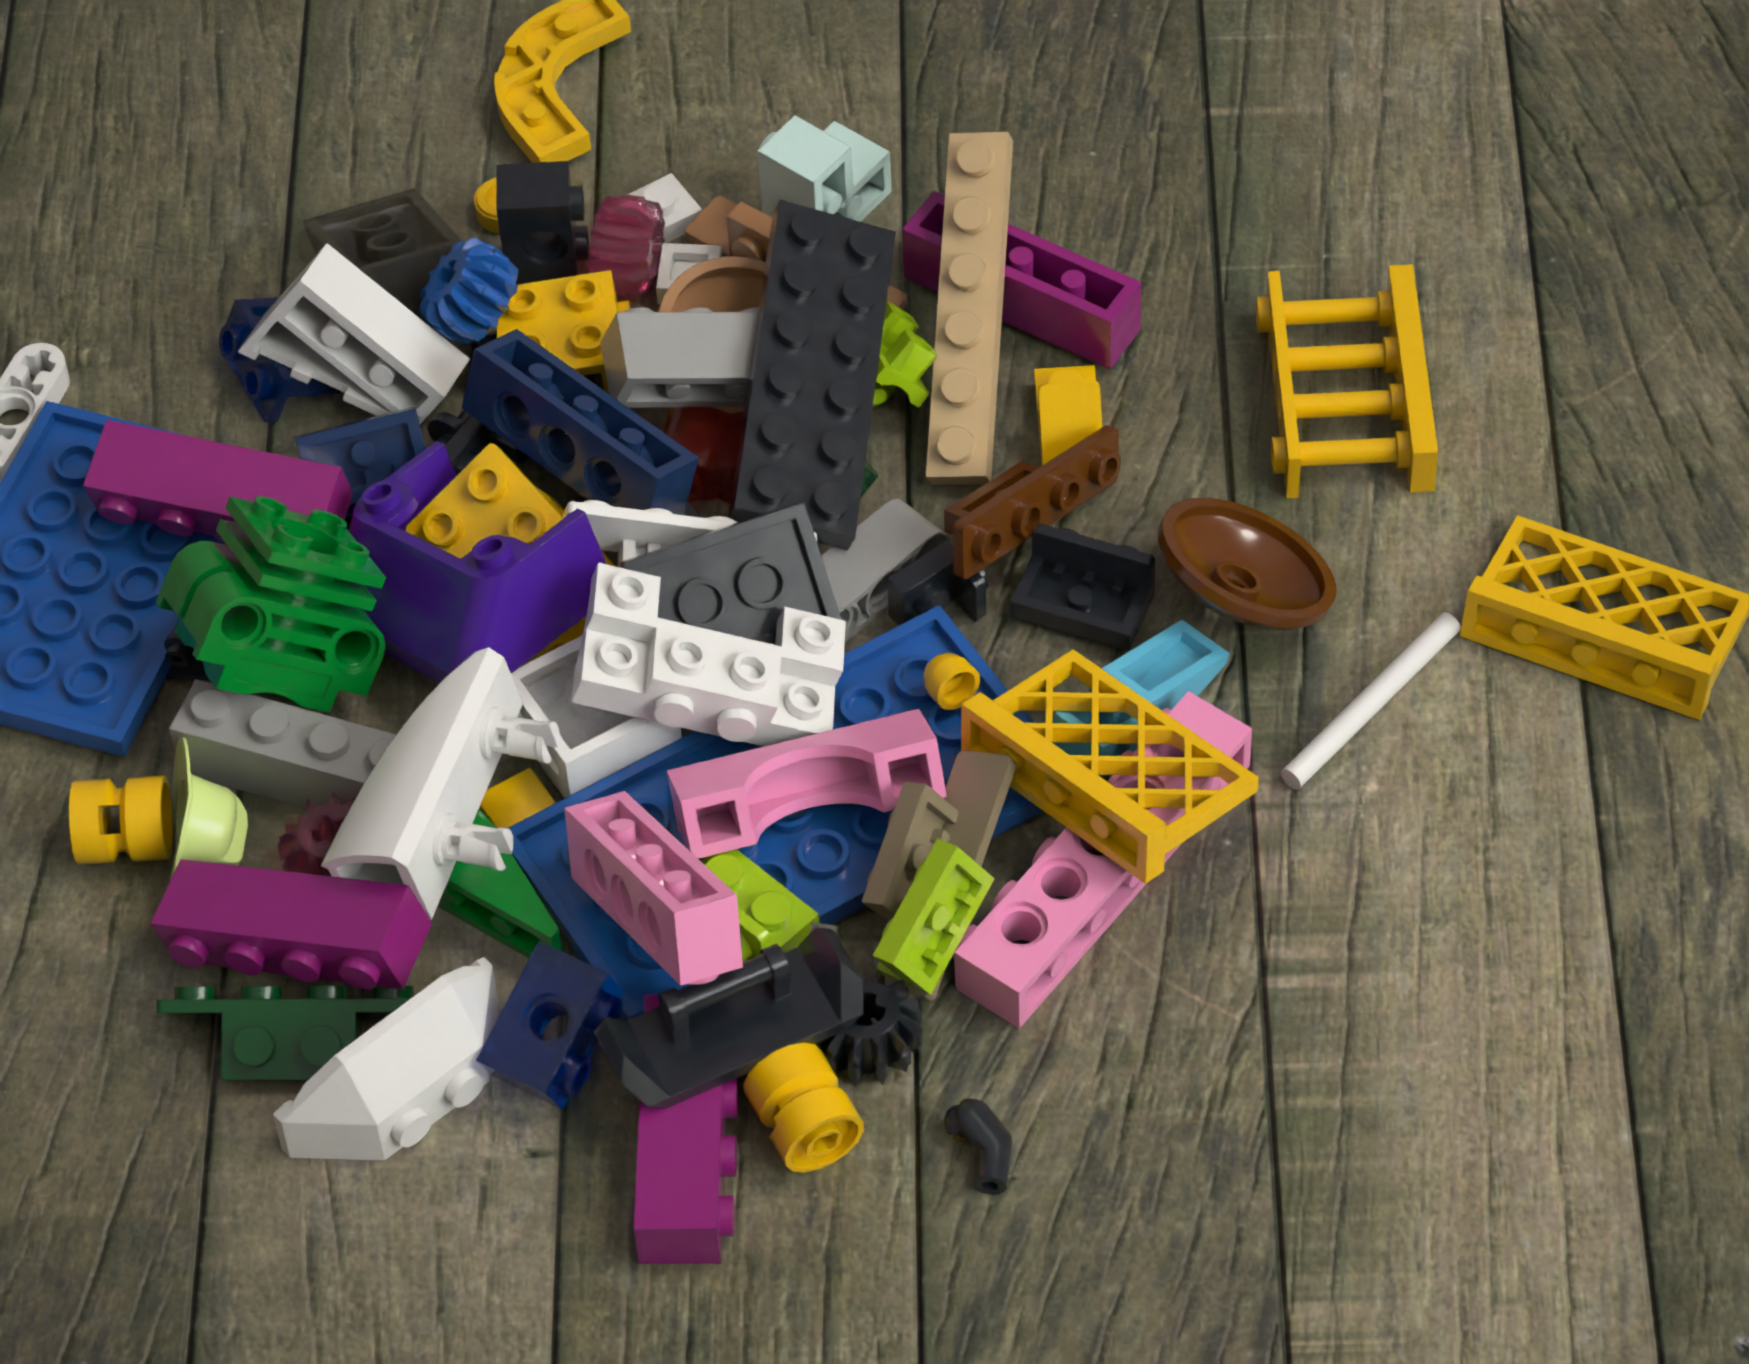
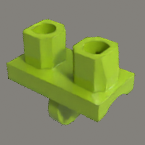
[873,301,937,408]

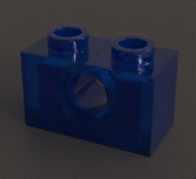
[476,941,624,1109]

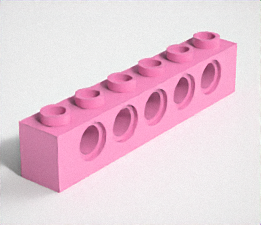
[952,691,1252,1029]

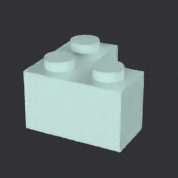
[757,115,892,222]

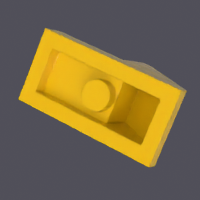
[1034,365,1102,465]

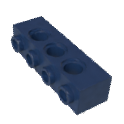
[462,329,699,515]

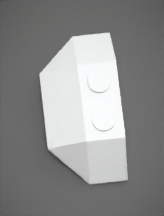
[273,957,499,1160]

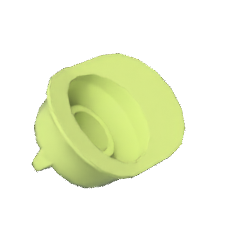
[170,737,248,881]

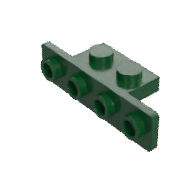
[156,986,414,1081]

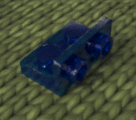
[219,297,341,423]

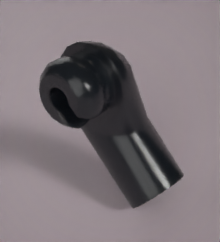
[944,1098,1012,1195]

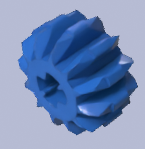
[419,237,519,345]

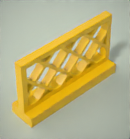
[1460,515,1749,720]
[961,649,1259,884]

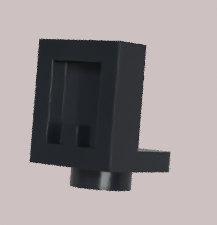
[887,541,989,626]

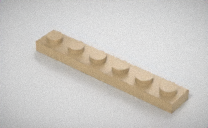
[926,132,1013,485]

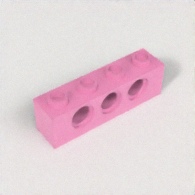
[564,791,743,986]

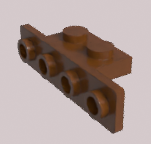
[944,425,1121,579]

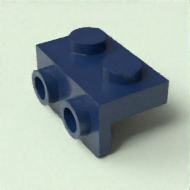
[294,407,426,517]

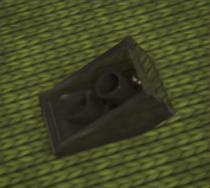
[303,188,463,324]

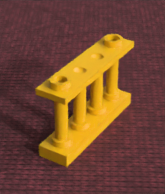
[1256,264,1438,498]

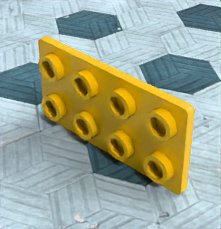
[406,444,617,664]

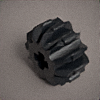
[815,969,923,1086]

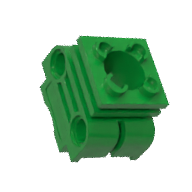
[155,496,386,713]

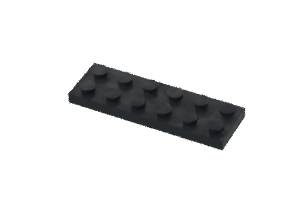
[728,200,896,550]

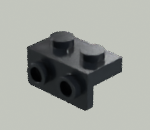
[1010,523,1155,651]

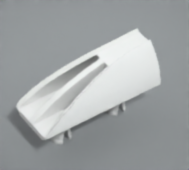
[321,647,559,920]

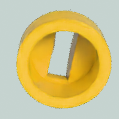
[923,653,980,710]

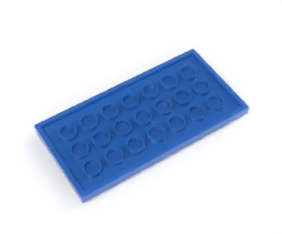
[508,605,1043,1020]

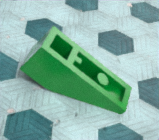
[437,809,565,974]

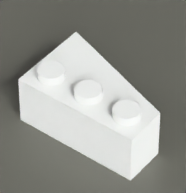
[238,243,470,424]

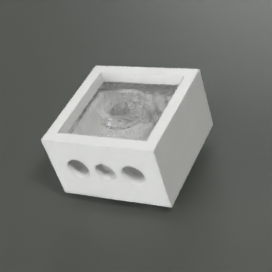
[511,635,682,799]

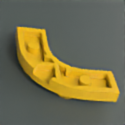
[494,0,631,163]

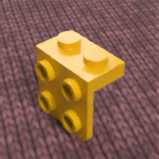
[496,270,631,394]

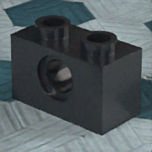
[496,161,589,285]

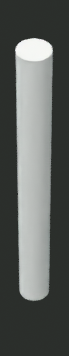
[1281,612,1461,790]

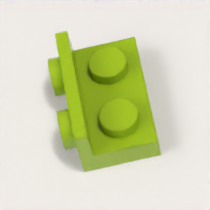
[872,838,995,995]
[700,849,820,962]

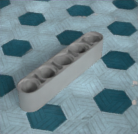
[821,498,949,643]

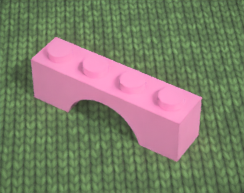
[666,709,947,859]

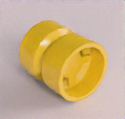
[69,775,173,865]
[743,1042,864,1173]

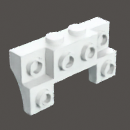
[571,563,846,746]

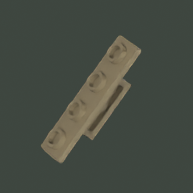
[861,750,1017,1002]

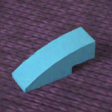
[1052,620,1230,779]

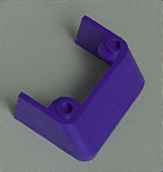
[349,441,606,683]

